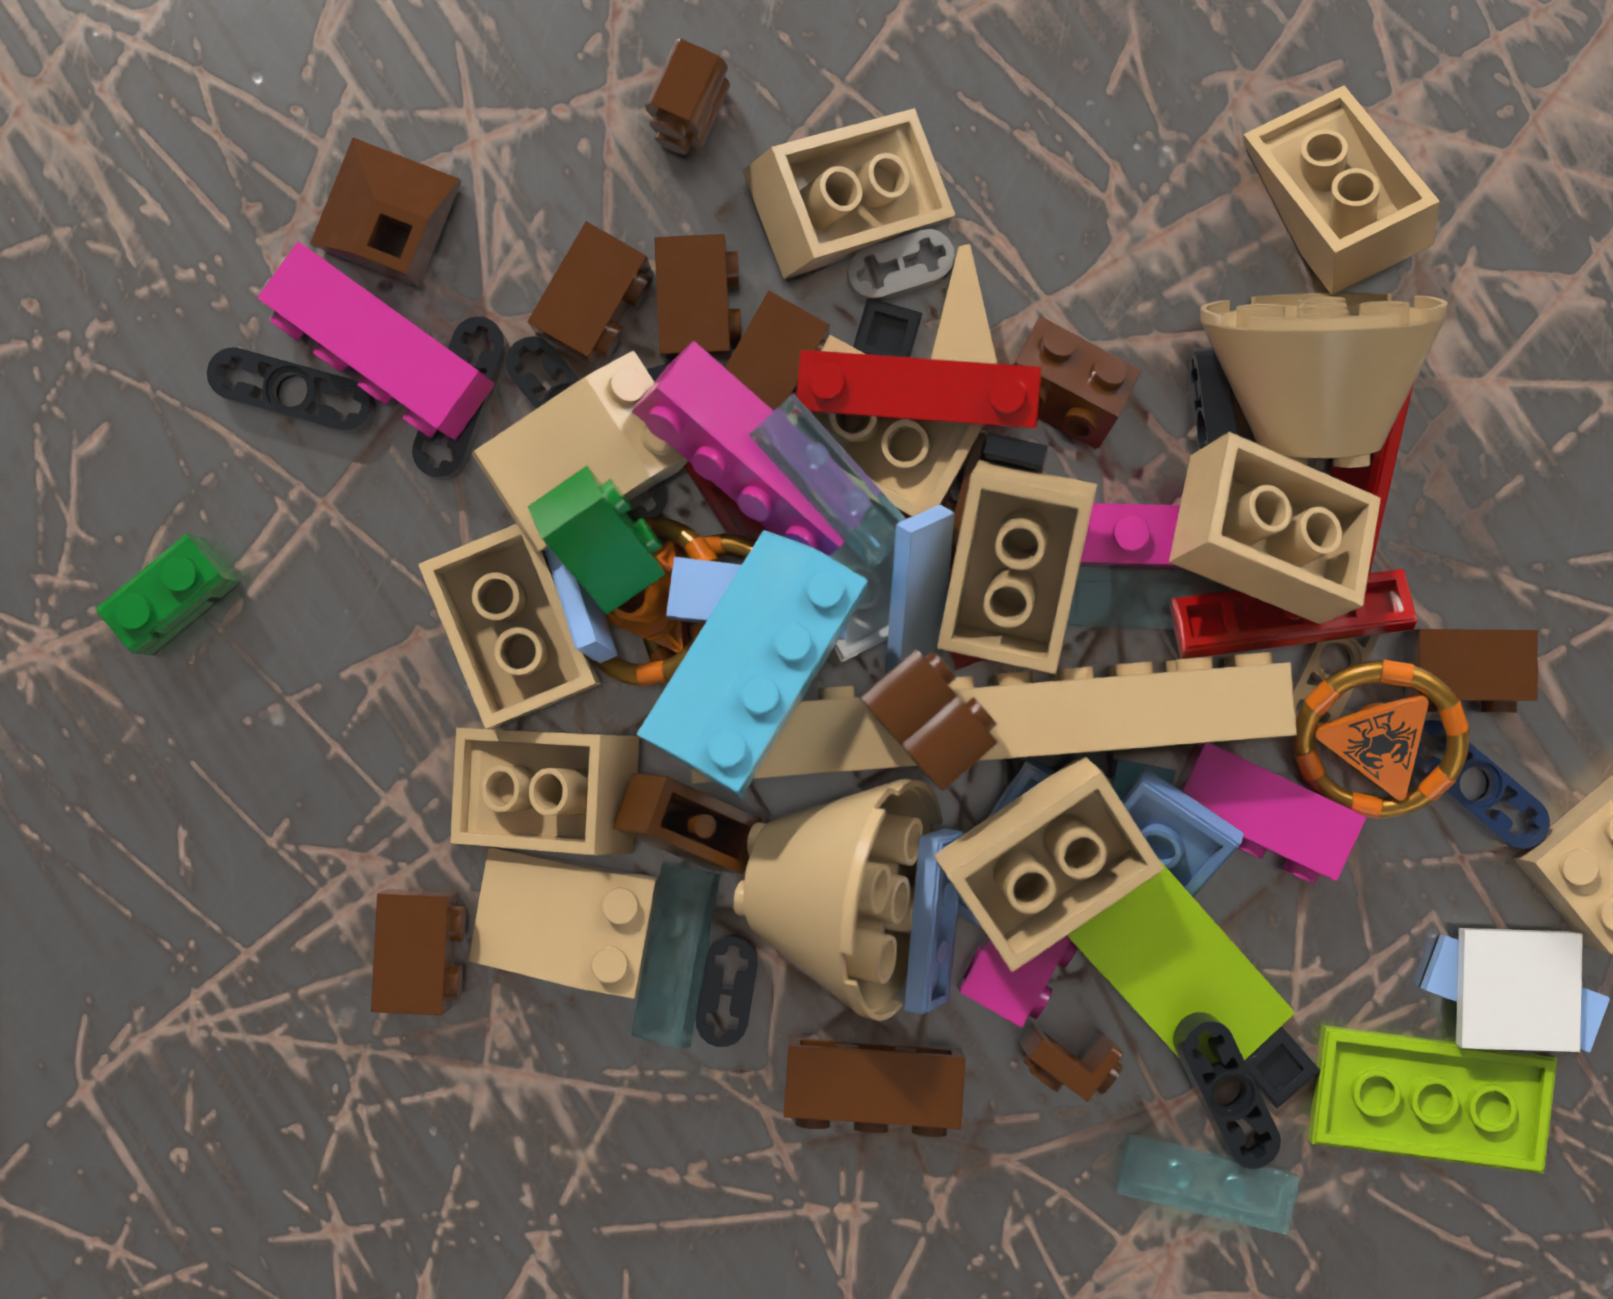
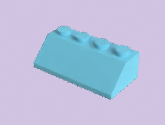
[636,530,868,799]

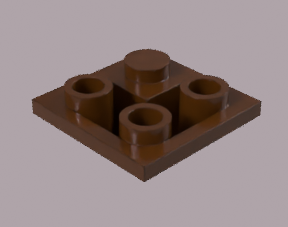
[310,137,461,287]

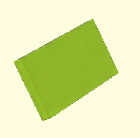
[1066,857,1295,1087]
[1307,1025,1557,1174]

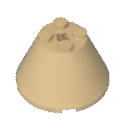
[1200,293,1447,468]
[733,779,943,1021]

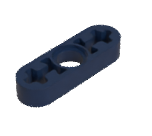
[1413,720,1550,848]

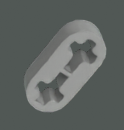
[847,229,955,301]

